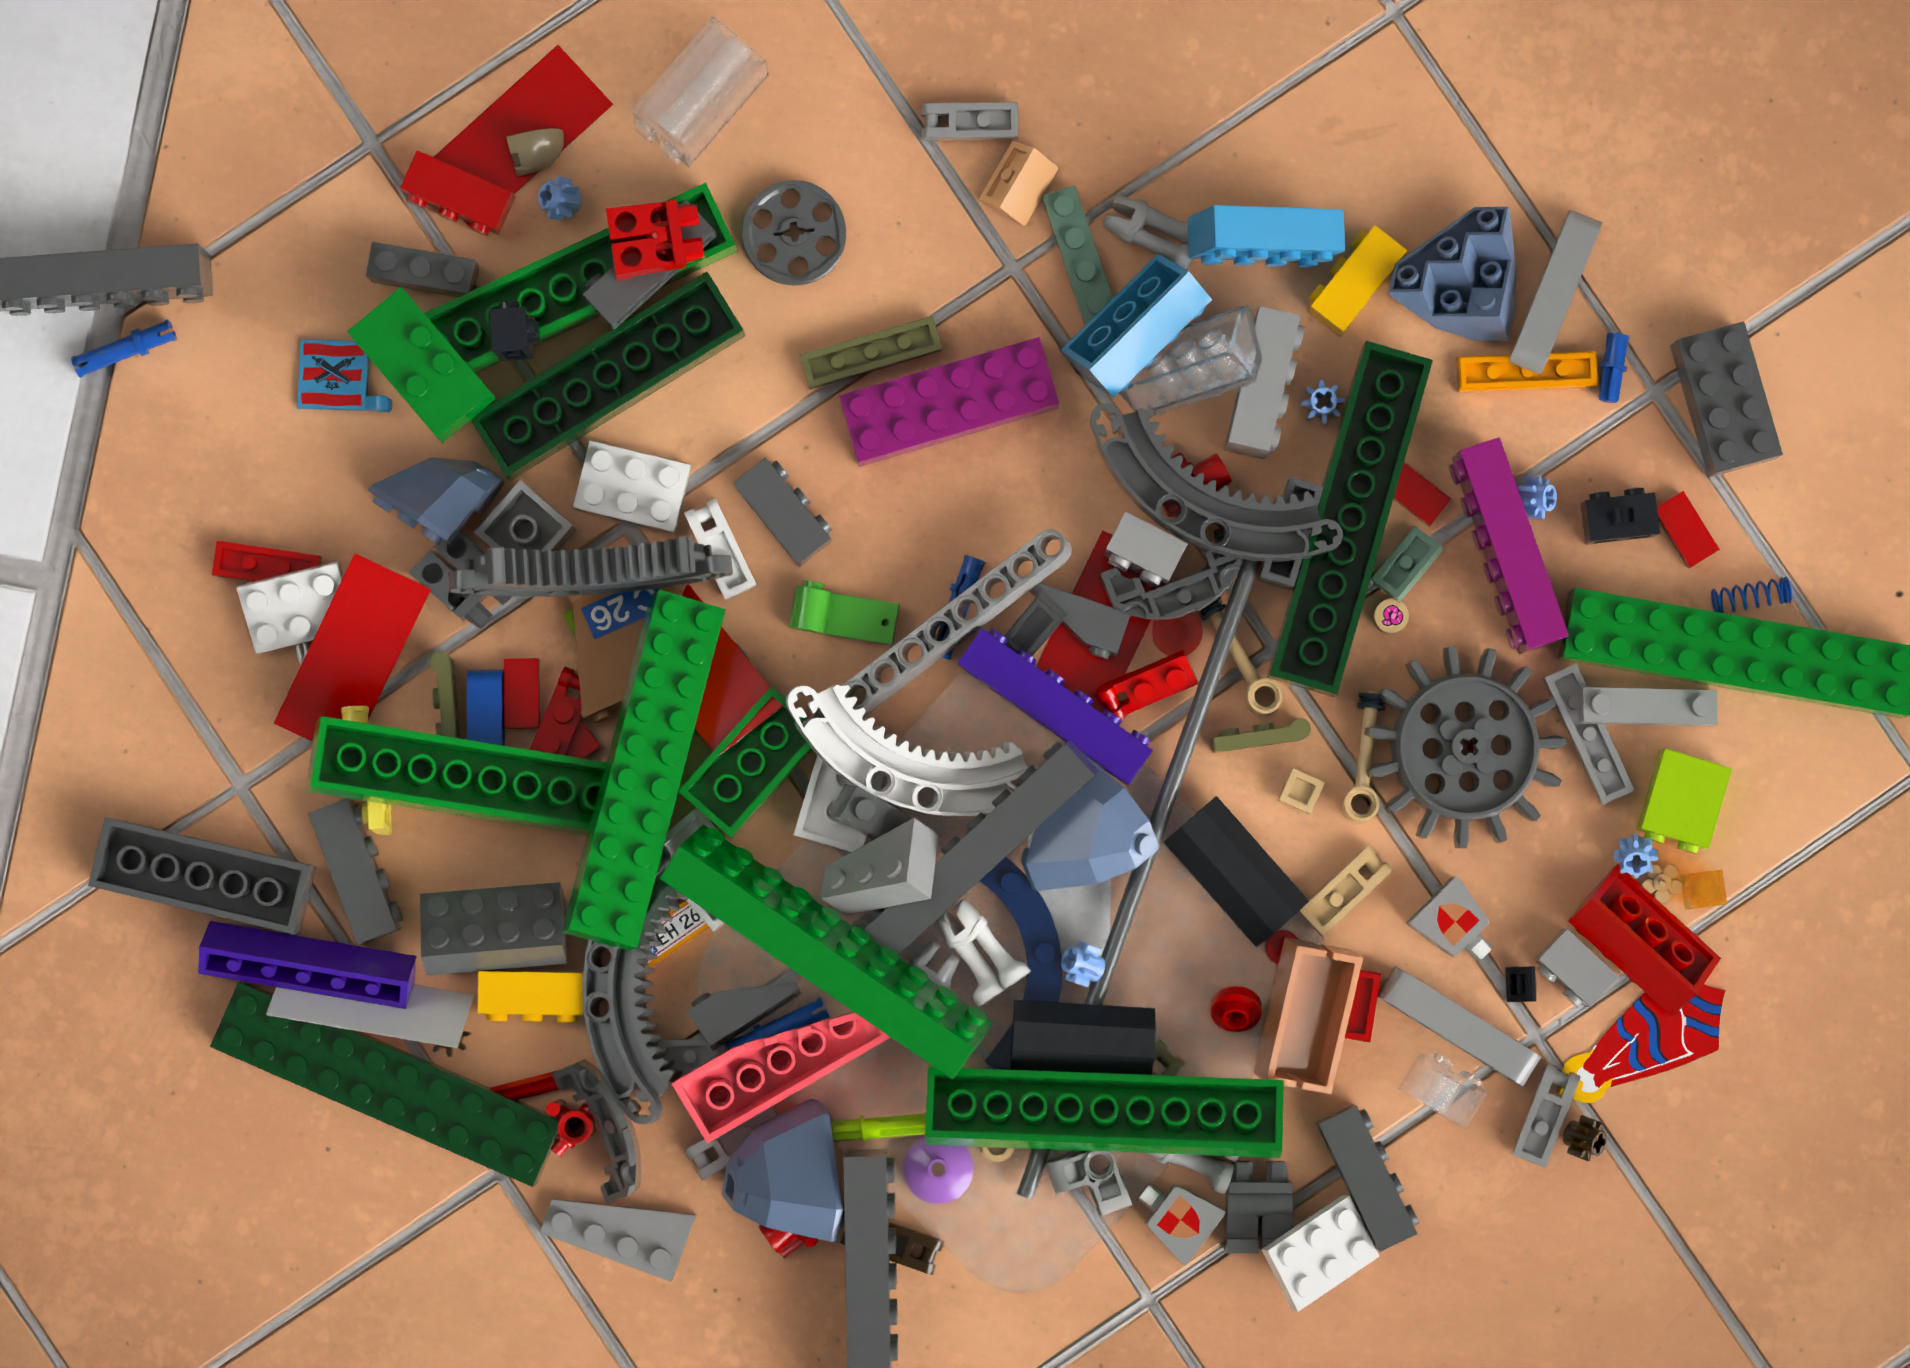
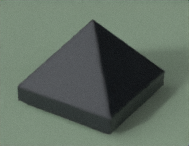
[1505,966,1537,1002]

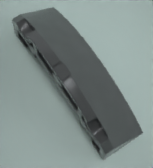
[1100,528,1243,620]
[552,1059,641,1203]

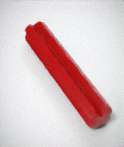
[490,1070,559,1100]

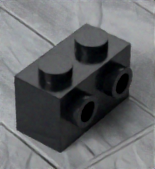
[489,302,540,362]

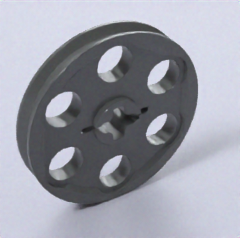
[742,180,846,286]

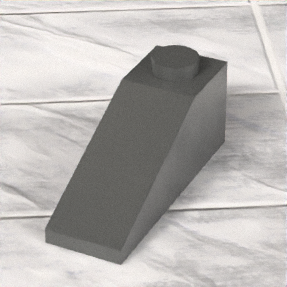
[1029,583,1130,660]
[829,784,912,840]
[688,982,801,1051]

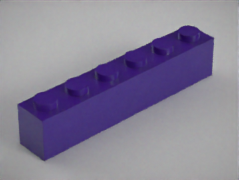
[957,628,1153,786]
[198,921,417,1009]

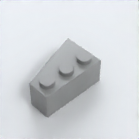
[821,817,939,915]

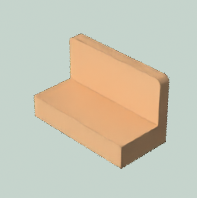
[978,141,1058,226]

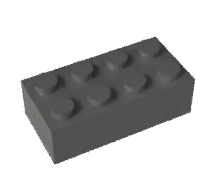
[1670,321,1783,478]
[420,882,567,975]

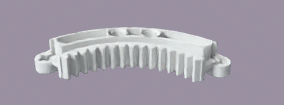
[786,684,1039,816]

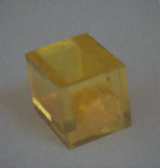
[1680,869,1727,910]

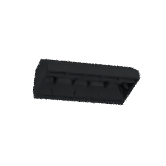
[1164,796,1309,947]
[1010,1000,1156,1075]

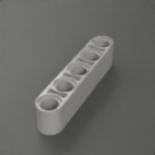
[1508,210,1602,375]
[1378,966,1541,1087]

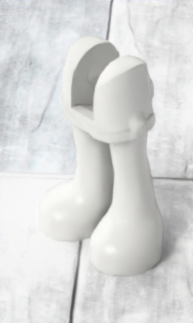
[938,900,1031,1008]

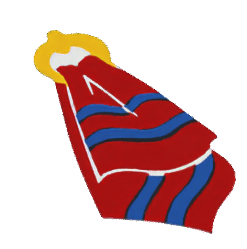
[1559,984,1726,1103]

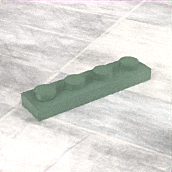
[1042,185,1113,325]

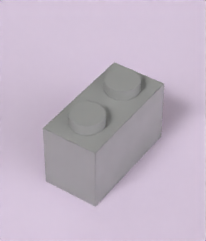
[1534,929,1619,1007]

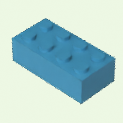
[1188,205,1345,268]
[1060,254,1212,398]

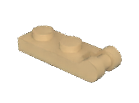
[1299,845,1393,936]

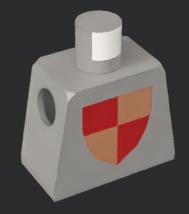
[1406,876,1493,962]
[1137,1183,1226,1266]

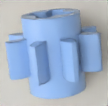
[538,176,581,221]
[1300,380,1345,425]
[1517,476,1557,519]
[1614,832,1658,878]
[1061,941,1105,987]

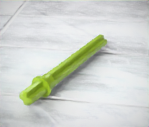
[831,1113,926,1143]

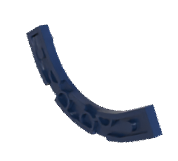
[980,857,1062,1070]

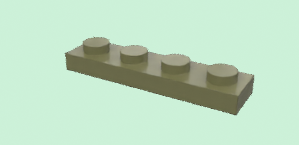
[800,316,942,389]

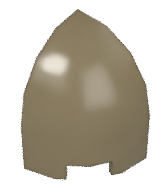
[506,128,564,176]

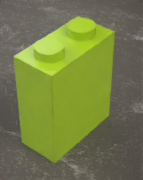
[1636,748,1732,854]

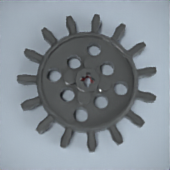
[1364,646,1567,848]

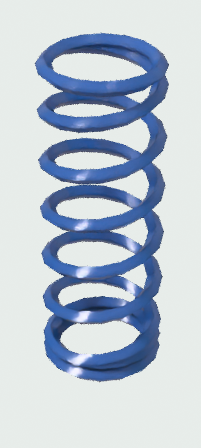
[1711,576,1793,613]

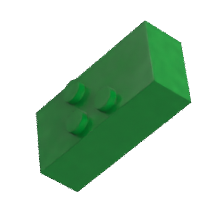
[347,286,496,443]
[678,686,812,839]

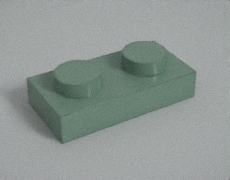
[1371,526,1444,603]

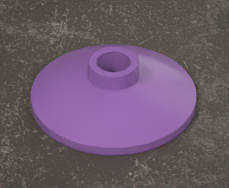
[903,1136,973,1204]

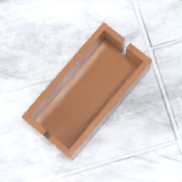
[1253,937,1363,1094]

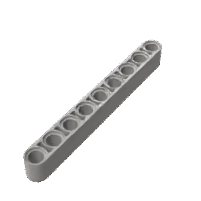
[813,529,1072,719]

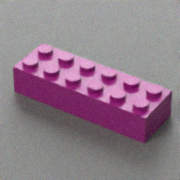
[839,337,1059,467]
[1449,437,1569,655]

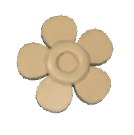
[1642,864,1683,903]

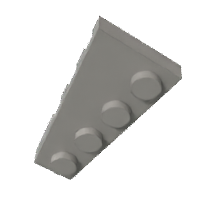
[540,1199,696,1282]

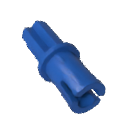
[1598,333,1629,403]

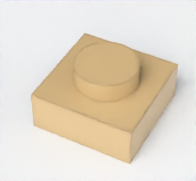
[1278,768,1325,814]

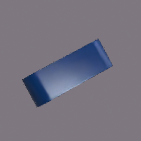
[467,669,505,746]

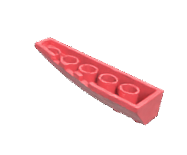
[671,1012,891,1143]

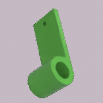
[789,580,900,645]

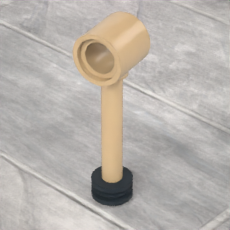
[1197,596,1283,717]
[1341,691,1385,824]

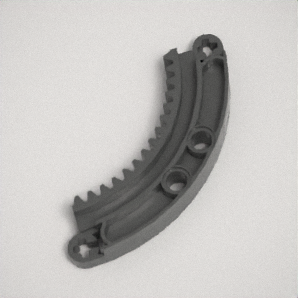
[1090,403,1343,562]
[448,537,733,597]
[582,846,689,1125]

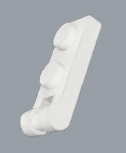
[684,498,757,600]

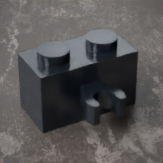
[1581,488,1660,545]

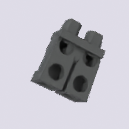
[409,530,511,629]
[1224,1161,1293,1254]

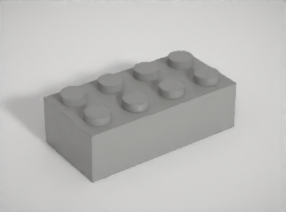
[1224,306,1305,459]

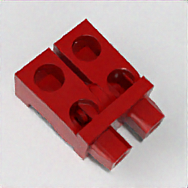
[606,200,705,281]

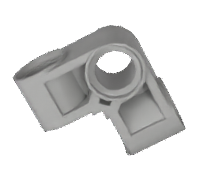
[1045,1151,1132,1217]

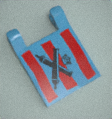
[297,340,392,412]

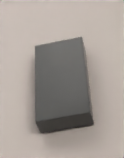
[1004,591,1068,657]

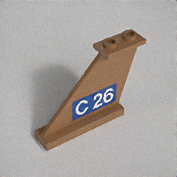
[568,533,698,724]

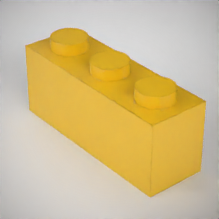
[1308,225,1408,337]
[478,971,584,1022]

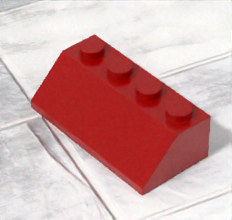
[1568,864,1721,1016]

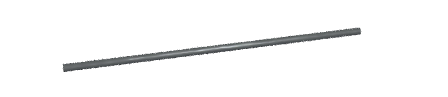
[1016,559,1261,1200]

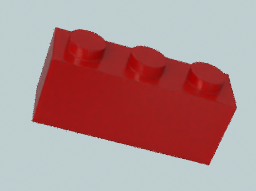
[400,150,515,236]

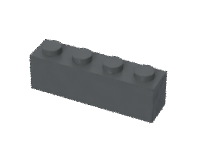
[583,200,716,330]
[308,798,403,944]
[1316,1105,1419,1252]

